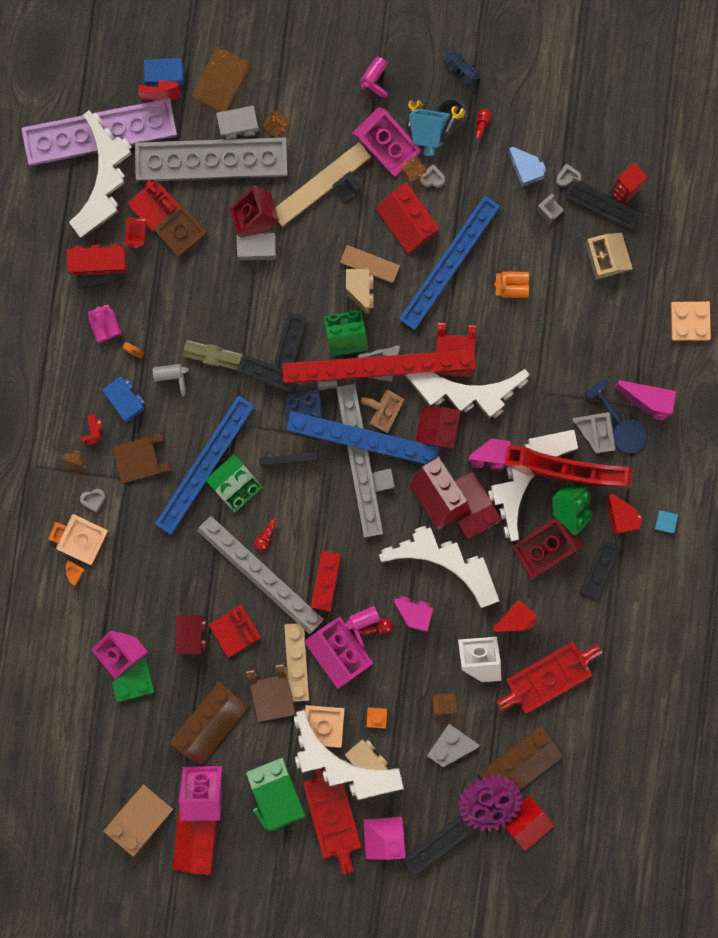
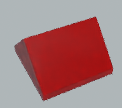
[505,796,555,851]

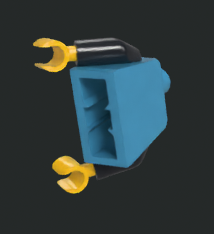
[406,100,465,156]

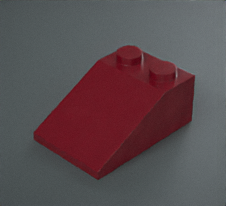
[455,472,501,540]
[512,518,585,579]

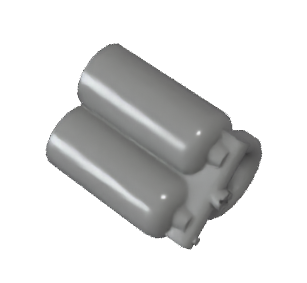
[153,364,189,397]

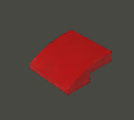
[138,80,181,103]

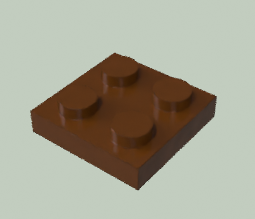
[153,204,207,258]

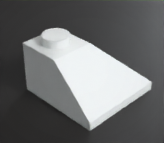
[458,637,501,682]

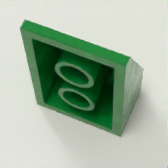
[246,758,306,832]

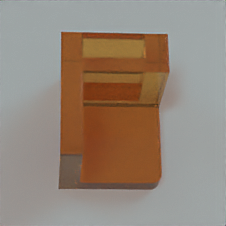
[432,693,457,715]

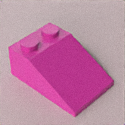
[352,107,421,177]
[614,380,676,421]
[179,766,222,821]

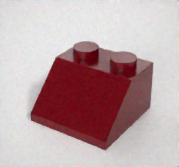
[230,185,279,237]
[415,406,461,450]
[176,615,206,654]

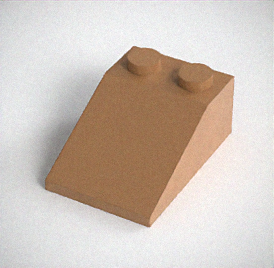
[104,784,173,856]

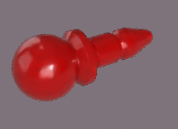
[475,109,492,140]
[254,518,276,552]
[358,618,393,635]

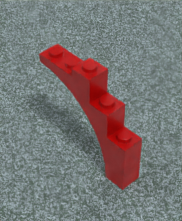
[505,446,632,488]

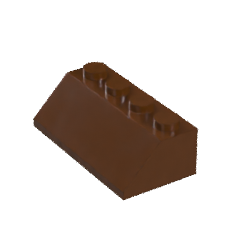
[169,681,250,766]
[478,726,563,790]

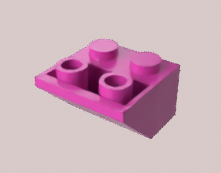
[468,439,511,470]
[394,596,433,632]

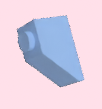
[508,147,546,187]

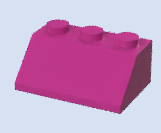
[304,616,373,689]

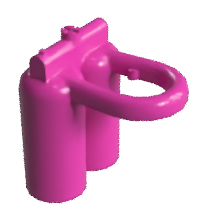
[361,56,389,98]
[88,305,122,343]
[345,606,380,647]

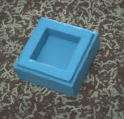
[654,510,678,534]

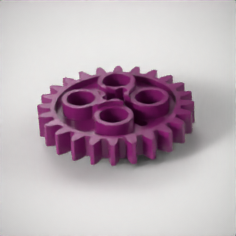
[458,774,522,832]

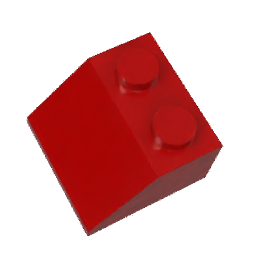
[605,494,642,535]
[491,600,537,632]

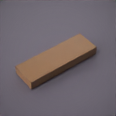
[340,245,400,284]

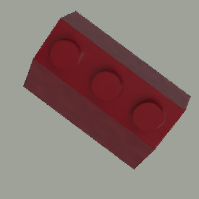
[409,457,471,530]

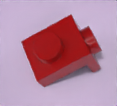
[124,218,146,248]
[81,415,103,445]

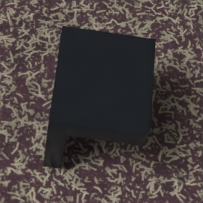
[332,171,362,203]

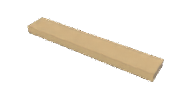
[275,142,371,227]

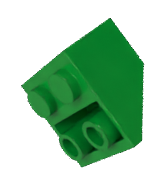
[324,310,368,357]
[206,455,263,513]
[553,483,592,535]

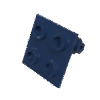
[443,51,481,87]
[285,389,323,433]

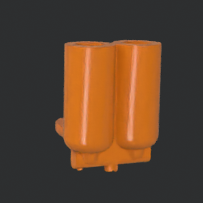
[494,272,529,298]

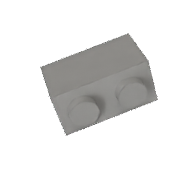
[217,106,259,140]
[237,231,276,260]

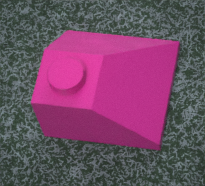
[91,630,147,679]
[363,817,405,860]

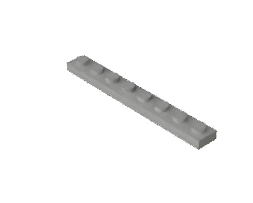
[336,384,383,538]
[197,516,324,634]

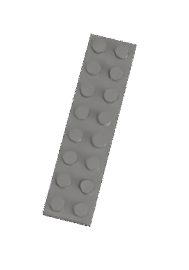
[135,138,287,182]

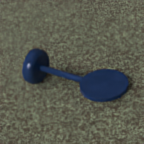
[584,379,647,453]

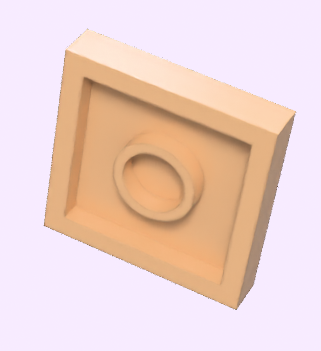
[671,302,711,341]
[56,514,108,565]
[305,705,345,747]

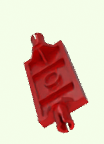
[496,642,603,714]
[303,767,361,874]

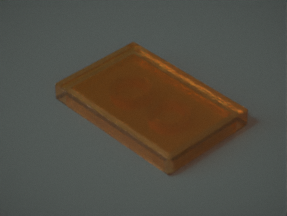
[191,47,251,112]

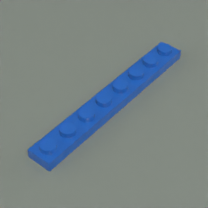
[399,195,500,331]
[155,396,255,535]
[286,411,439,465]

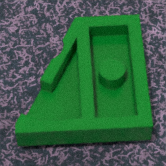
[112,656,155,702]

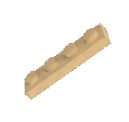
[284,623,309,701]

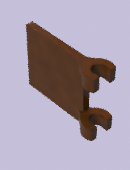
[112,433,172,484]
[246,662,296,722]

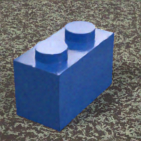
[144,58,184,87]
[102,377,145,423]

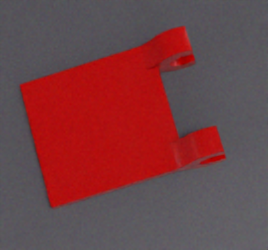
[435,323,476,377]

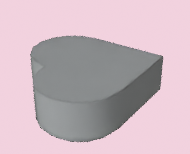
[420,164,445,188]
[556,164,581,188]
[80,489,106,513]

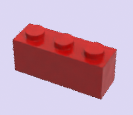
[611,163,648,203]
[67,244,127,275]
[311,550,341,611]

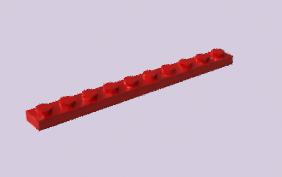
[282,349,476,384]

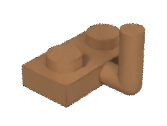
[360,390,404,433]

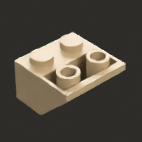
[585,233,633,280]
[346,269,373,314]

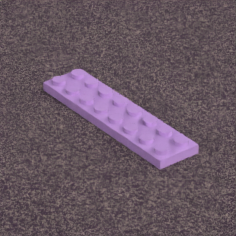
[22,98,177,166]

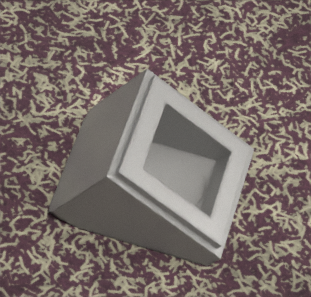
[372,469,395,492]

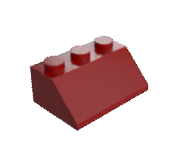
[375,183,439,254]
[173,810,217,875]

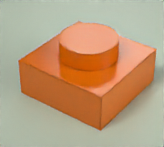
[367,707,387,728]

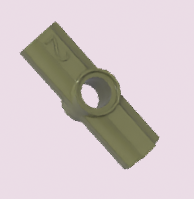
[183,340,243,370]

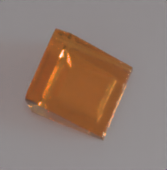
[263,110,291,138]
[401,156,427,181]
[60,451,85,467]

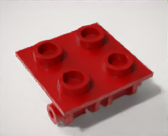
[127,181,180,231]
[209,605,261,658]

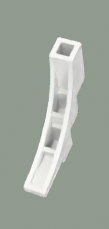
[69,110,132,239]
[404,369,530,419]
[488,430,578,542]
[379,526,499,608]
[294,710,404,800]

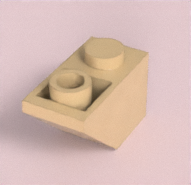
[345,739,388,770]

